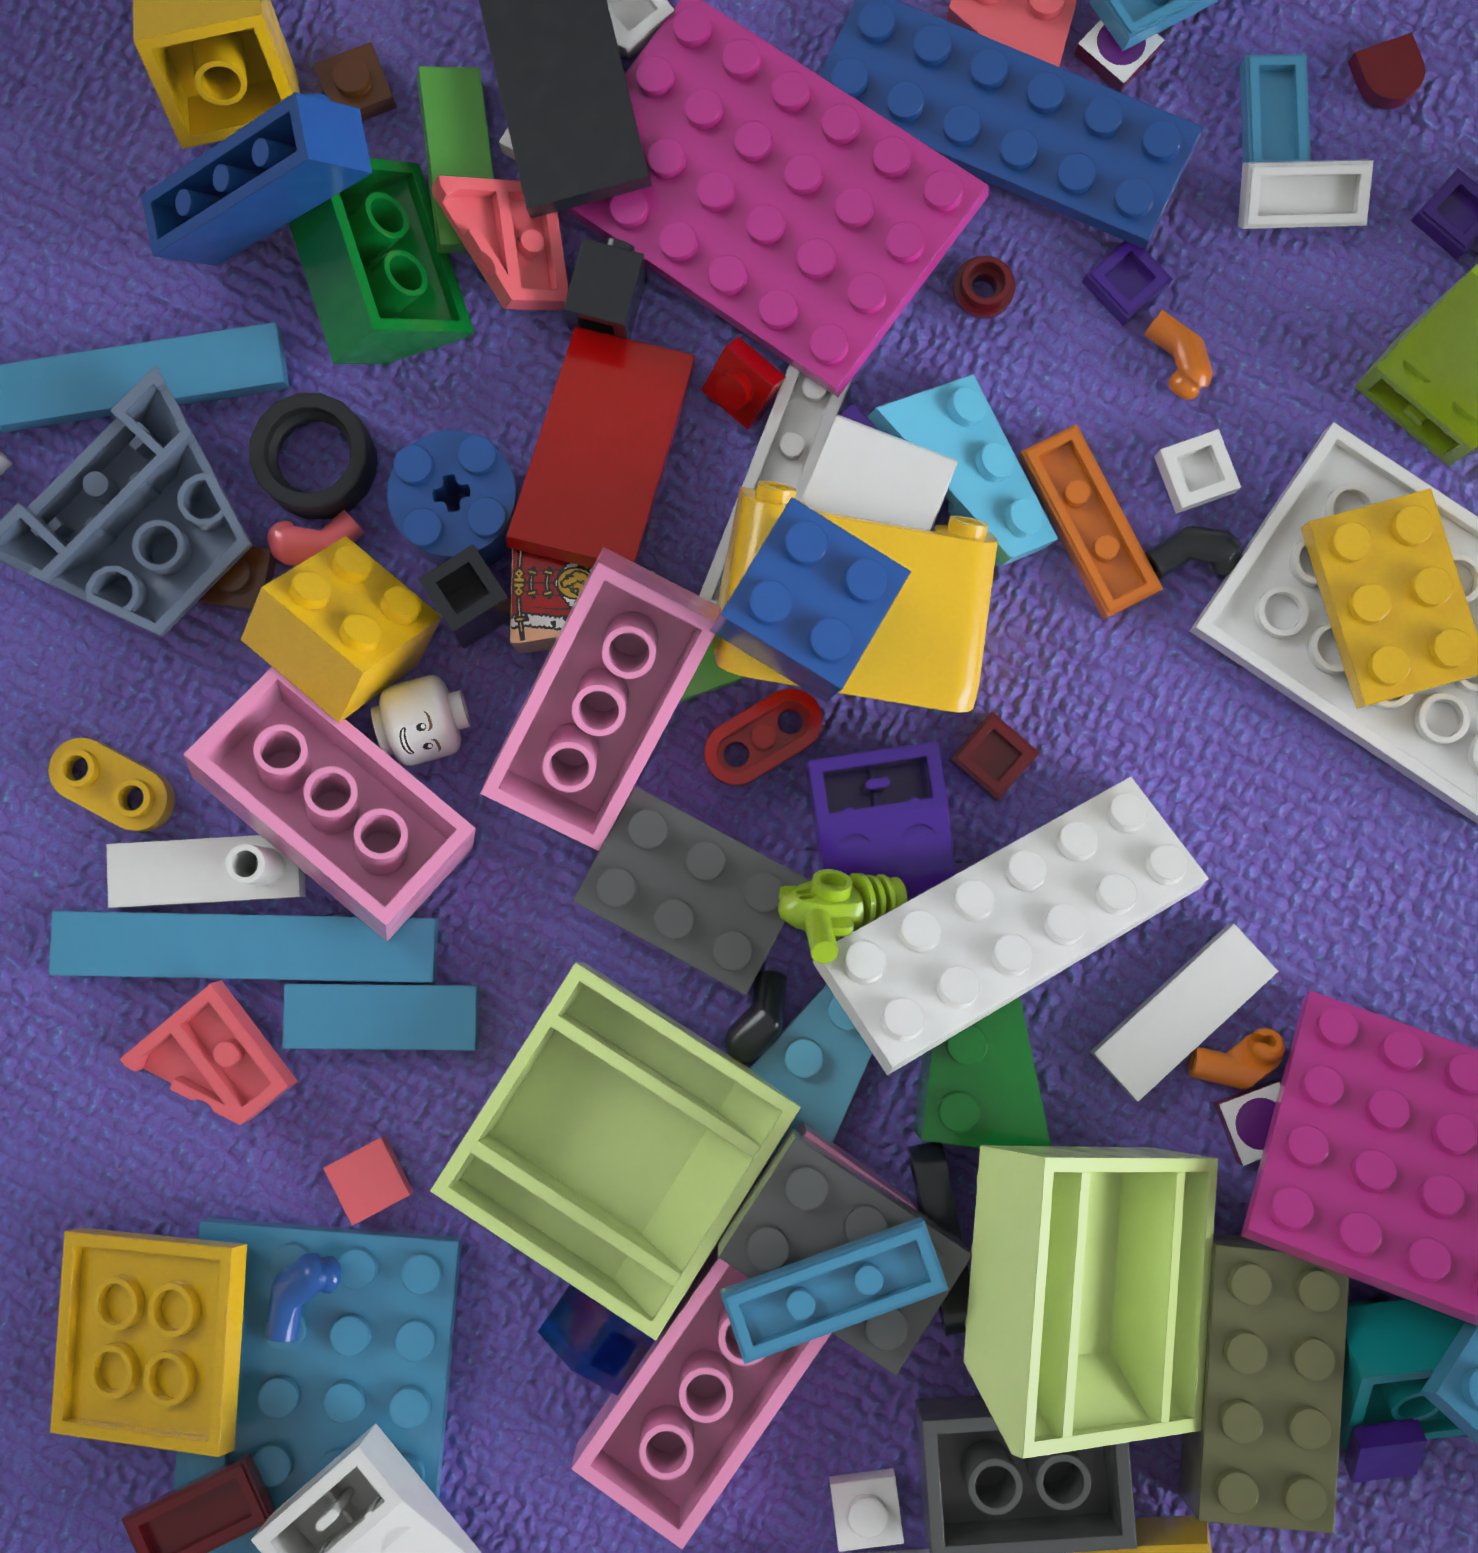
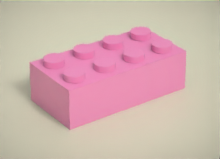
[480,547,720,851]
[183,667,476,942]

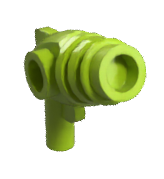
[778,869,907,964]

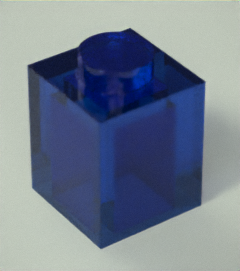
[537,1284,655,1396]

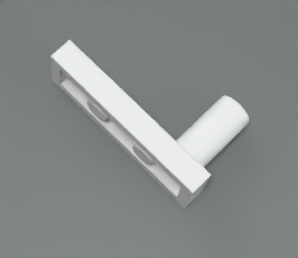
[106,835,306,908]

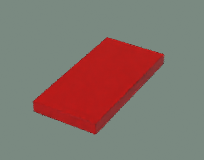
[506,326,695,568]

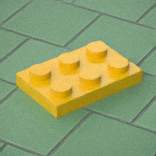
[1300,488,1478,709]

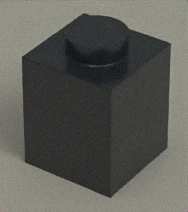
[563,238,648,339]
[418,544,511,649]

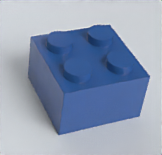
[710,497,911,702]

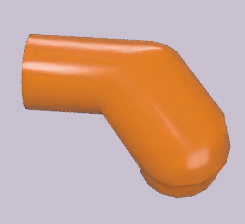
[1144,309,1213,400]
[1187,1028,1286,1089]

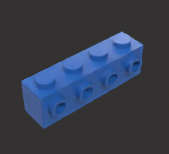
[141,92,372,266]

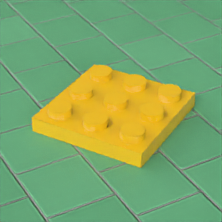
[50,1228,247,1457]

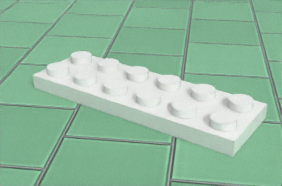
[813,777,1209,1075]

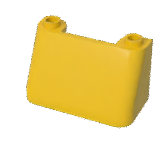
[712,481,998,712]

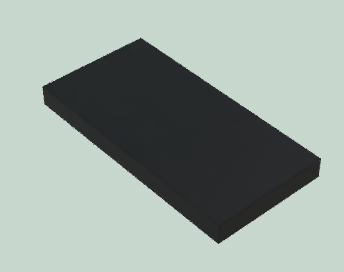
[479,0,652,218]

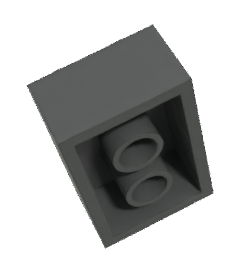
[572,786,808,995]
[718,1127,972,1375]
[915,1395,1137,1553]

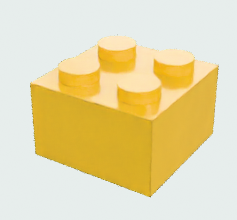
[133,0,300,149]
[240,536,442,723]

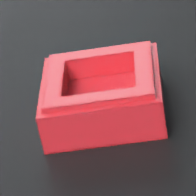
[323,1135,414,1226]

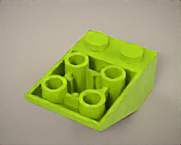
[1354,264,1478,467]

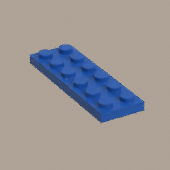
[819,0,1203,249]

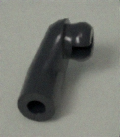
[1145,525,1242,579]
[725,970,787,1064]

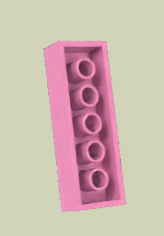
[571,1121,917,1549]

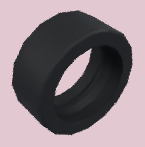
[249,393,377,519]

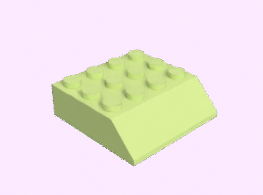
[430,962,801,1341]
[963,1145,1218,1459]

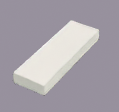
[1090,924,1278,1102]

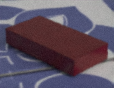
[121,1453,276,1553]

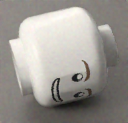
[371,675,471,766]

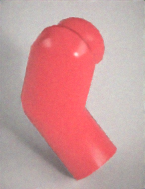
[267,510,365,566]

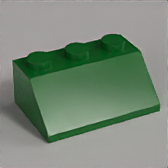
[288,158,474,365]

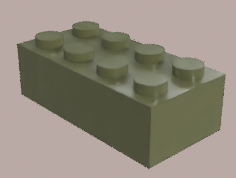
[1178,1233,1349,1534]

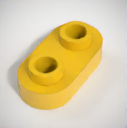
[48,738,175,832]

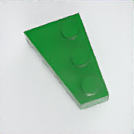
[914,996,1051,1148]

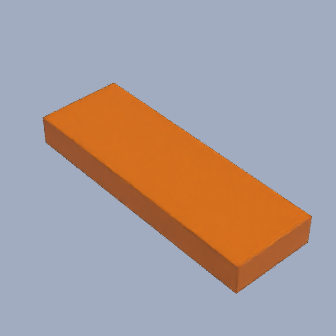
[1018,424,1163,620]

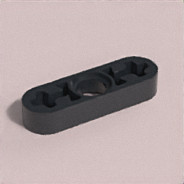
[908,1142,970,1336]

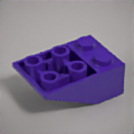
[805,741,955,941]

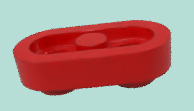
[704,688,823,787]

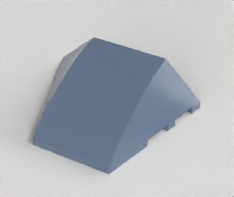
[0,366,253,637]

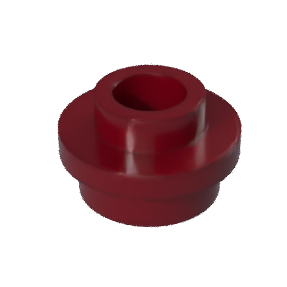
[953,256,1016,319]

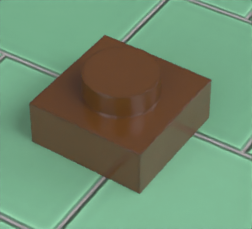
[314,42,397,121]
[199,546,277,612]

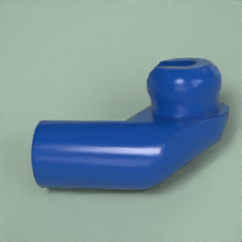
[264,1253,341,1342]

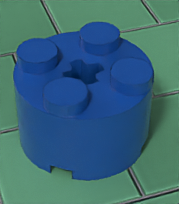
[387,430,521,567]

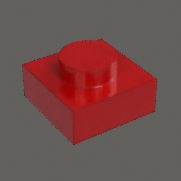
[701,337,786,430]

